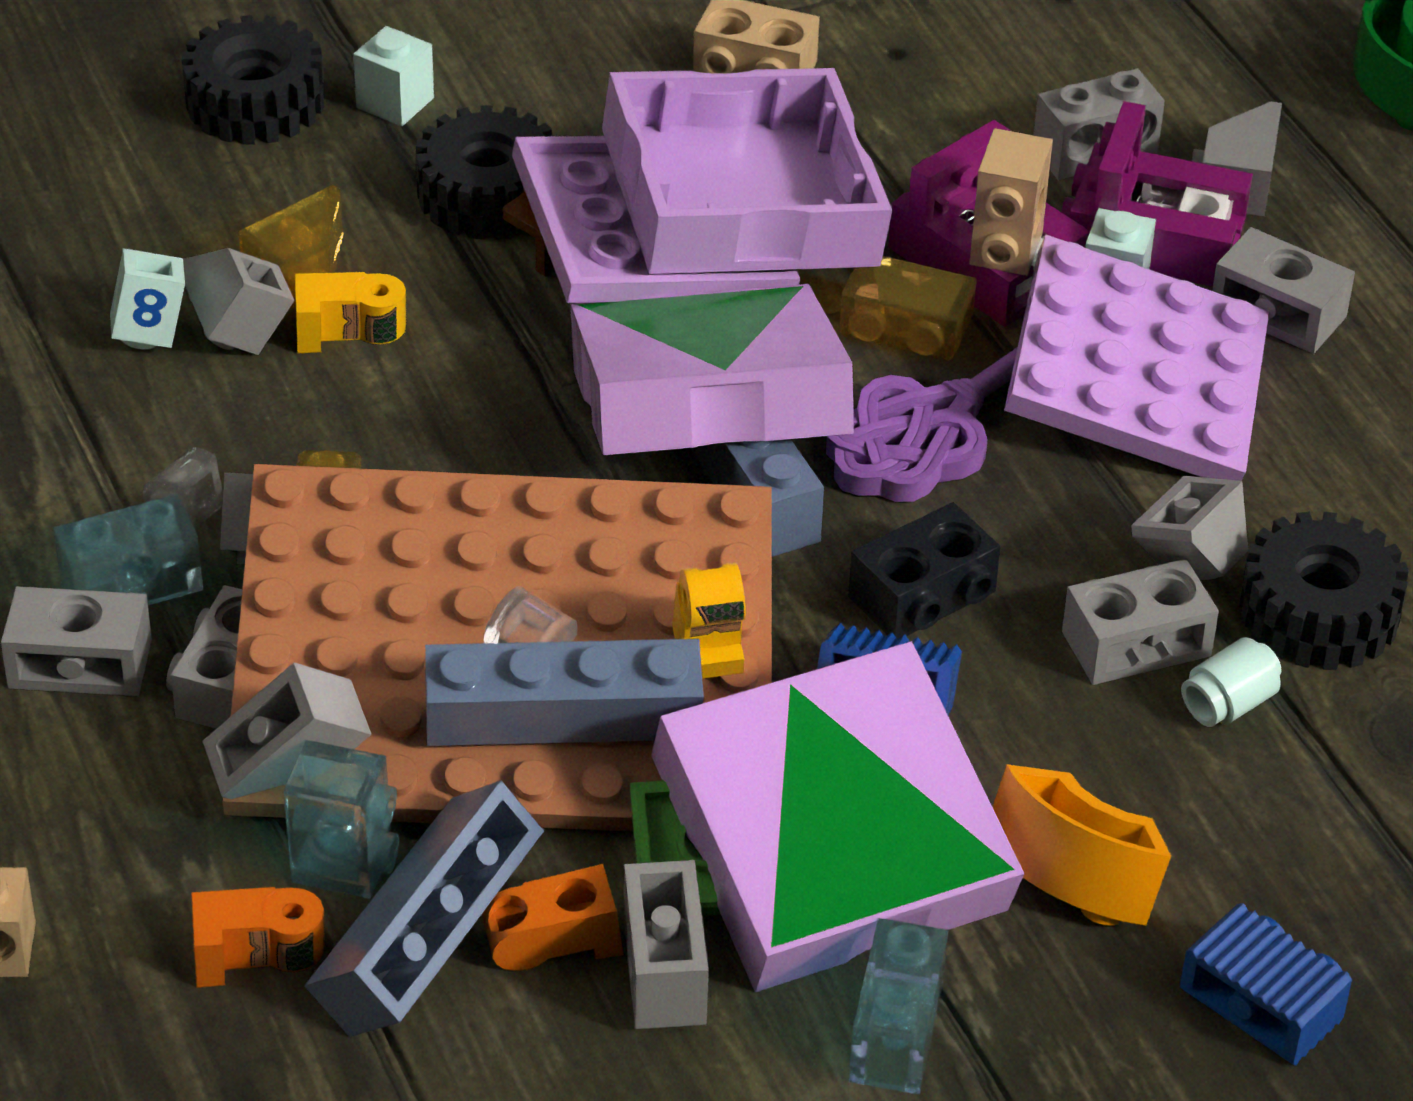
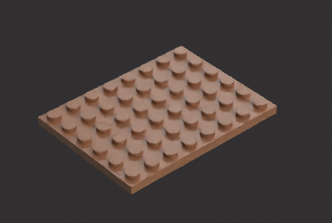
[223,464,772,831]

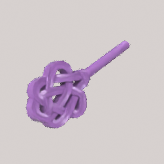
[826,347,1018,502]

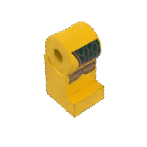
[295,272,406,354]
[672,562,746,679]

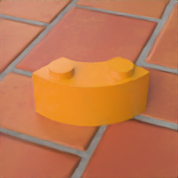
[992,764,1171,926]

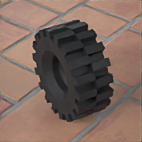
[181,15,325,145]
[416,105,552,239]
[1239,511,1409,670]

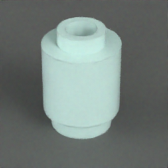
[1181,637,1281,727]

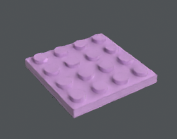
[512,136,800,303]
[1004,235,1269,481]

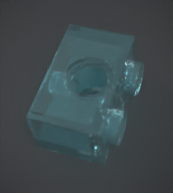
[53,494,203,605]
[284,740,399,899]
[849,918,949,1095]

